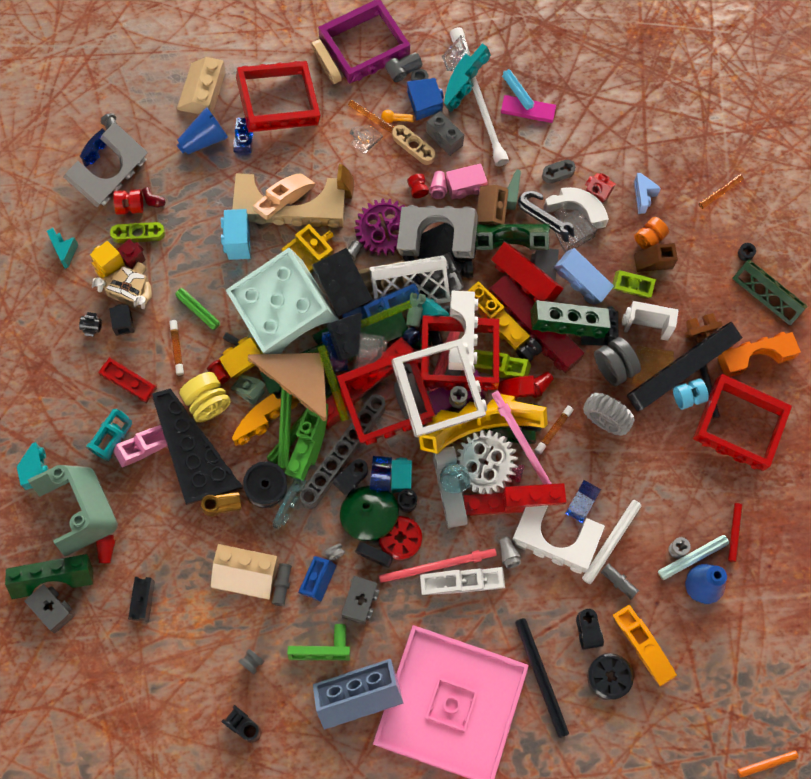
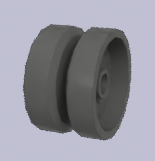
[594,337,641,387]

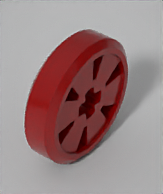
[379,516,422,561]

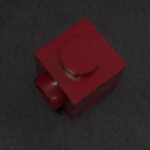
[117,239,146,270]

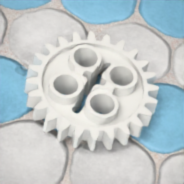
[456,430,518,494]

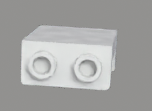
[622,301,678,341]

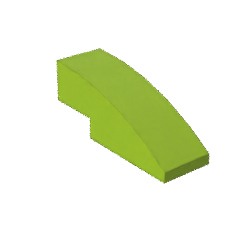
[473,350,531,379]

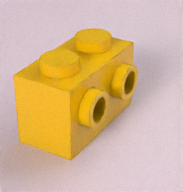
[90,241,126,279]
[219,336,264,378]

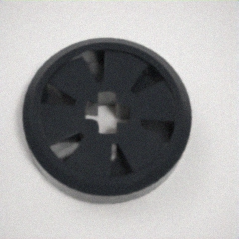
[587,653,634,700]

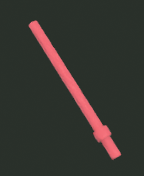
[378,548,497,583]

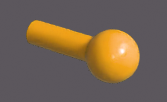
[381,110,414,124]

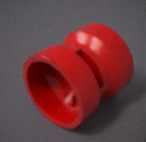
[407,174,429,199]

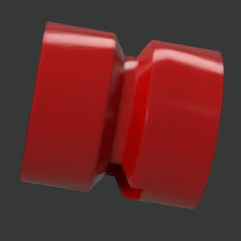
[114,189,144,215]

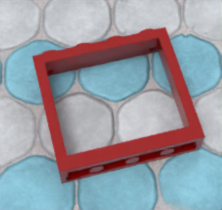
[236,61,321,132]
[420,316,499,392]
[337,349,436,446]
[693,374,792,471]

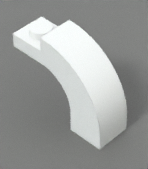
[544,187,609,231]

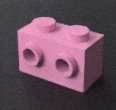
[445,164,487,199]

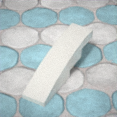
[420,567,505,595]

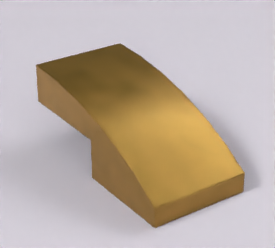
[337,164,354,199]

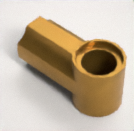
[201,492,242,517]

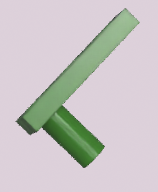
[287,624,350,661]

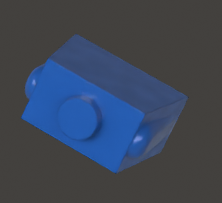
[407,78,444,121]

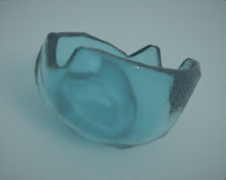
[440,464,470,493]

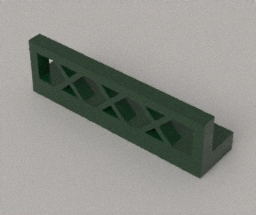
[732,260,808,326]

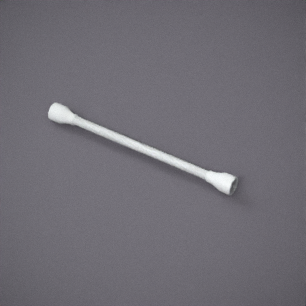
[450,28,509,166]

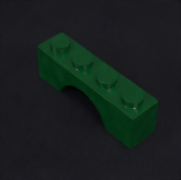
[475,224,550,250]
[5,554,93,599]

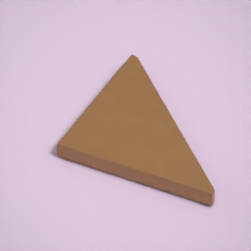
[248,353,326,421]

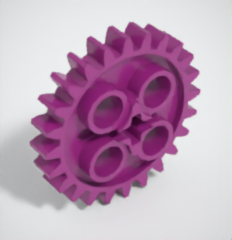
[354,198,405,257]

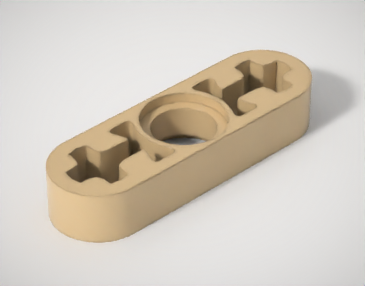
[311,39,342,84]
[392,125,435,165]

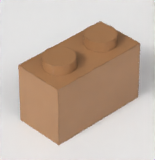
[477,185,509,224]

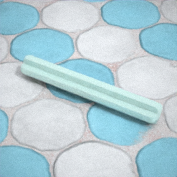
[658,535,729,580]

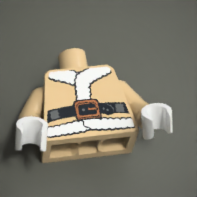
[92,262,152,310]

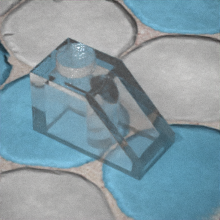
[354,333,387,369]

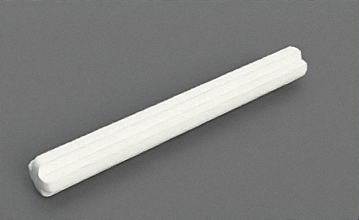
[582,500,641,584]

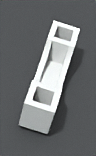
[448,291,478,370]

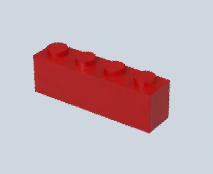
[491,242,564,302]

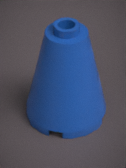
[177,107,228,155]
[685,564,727,604]

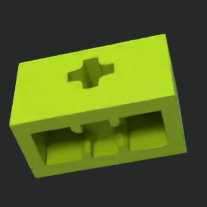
[611,270,656,298]

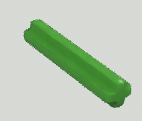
[175,288,220,330]

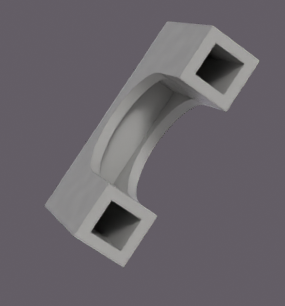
[63,122,148,208]
[397,205,478,258]

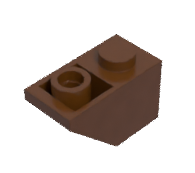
[634,243,678,272]

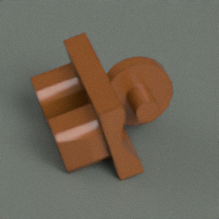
[684,313,723,343]

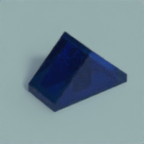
[566,480,601,523]

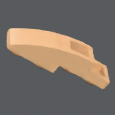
[253,174,315,220]

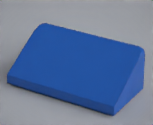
[298,556,336,602]

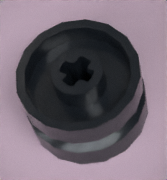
[243,461,287,508]

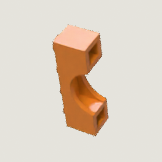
[718,332,801,377]

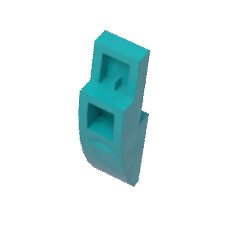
[444,43,491,112]

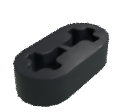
[355,542,394,568]

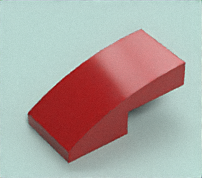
[498,375,535,400]

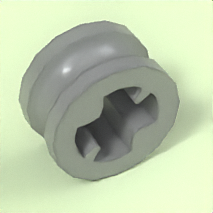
[325,543,346,561]

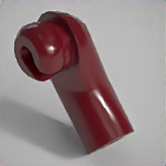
[142,187,166,208]

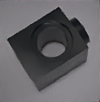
[109,304,135,336]

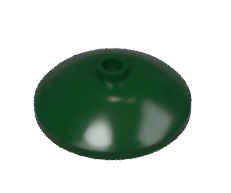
[340,485,399,541]

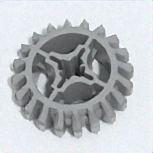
[583,393,635,436]

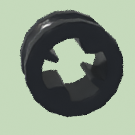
[738,243,756,261]

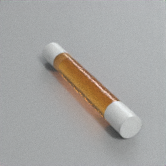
[169,320,184,376]
[535,406,574,454]

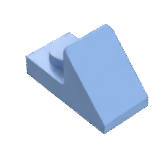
[634,173,661,214]

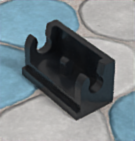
[128,577,155,622]

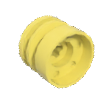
[179,372,231,423]

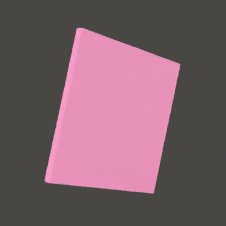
[373,625,529,779]

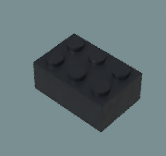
[312,248,372,316]

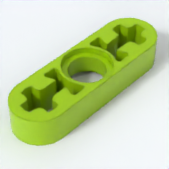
[110,222,165,243]

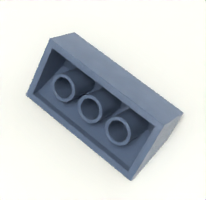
[313,659,403,730]

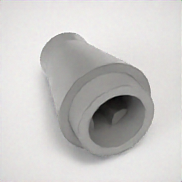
[499,537,521,568]

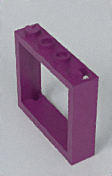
[318,0,410,84]

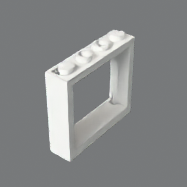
[392,338,487,437]

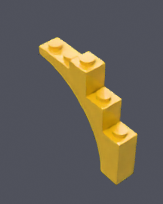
[419,394,548,454]

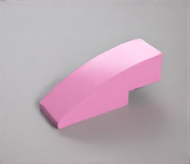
[113,425,167,468]

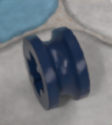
[402,326,422,346]

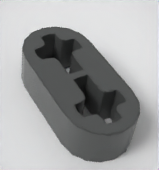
[542,160,576,184]

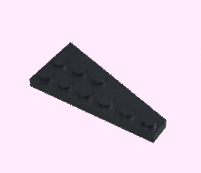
[152,388,243,505]

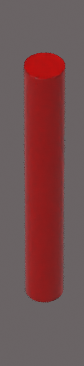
[728,503,742,562]

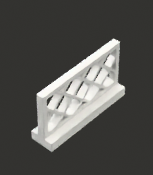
[369,256,450,310]

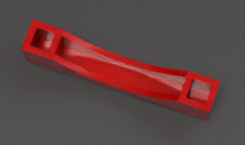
[326,337,414,430]

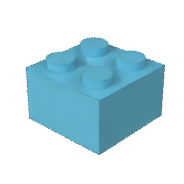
[221,209,251,260]

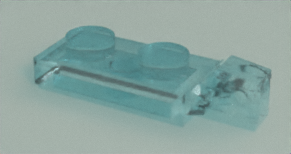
[272,478,307,529]

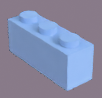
[554,248,614,305]

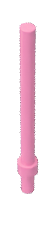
[491,391,552,484]

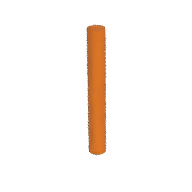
[737,751,799,778]

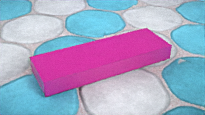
[501,95,556,123]

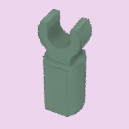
[406,293,426,327]

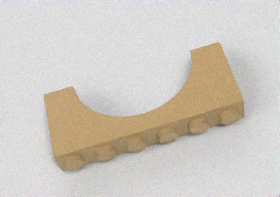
[232,173,345,228]

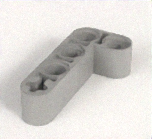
[433,446,468,528]

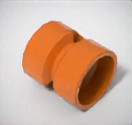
[634,217,669,249]

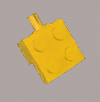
[281,224,334,273]

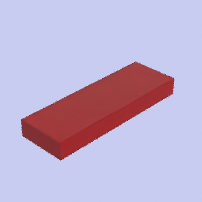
[98,357,157,403]

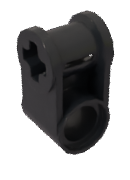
[333,459,368,496]
[576,609,604,650]
[221,705,261,743]

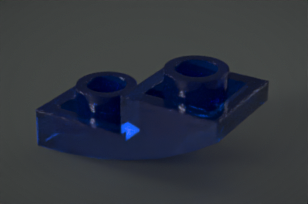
[233,117,254,153]
[80,128,107,167]
[322,332,348,374]
[370,456,392,491]

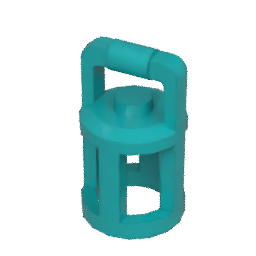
[86,409,132,462]

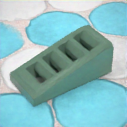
[506,169,521,210]

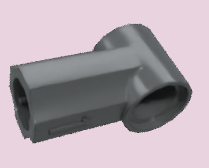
[385,52,423,82]

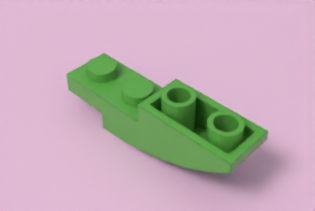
[284,404,328,481]

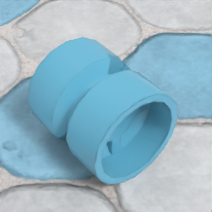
[673,378,709,410]

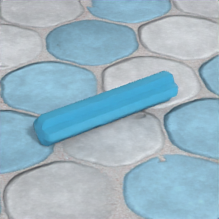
[502,69,534,110]

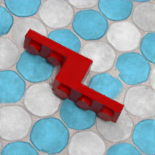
[463,483,567,516]

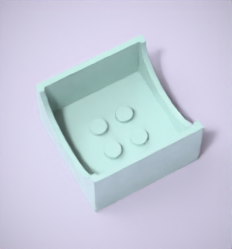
[226,248,339,354]

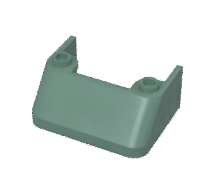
[28,465,118,557]

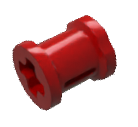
[207,359,230,384]

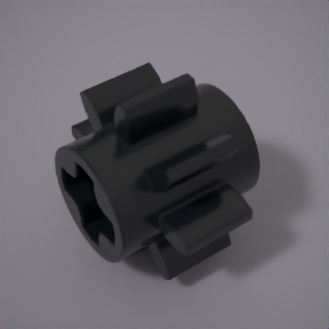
[79,312,102,337]

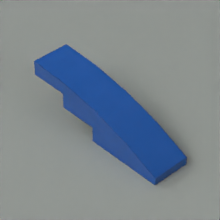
[342,283,419,327]

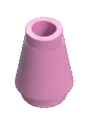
[429,171,447,199]

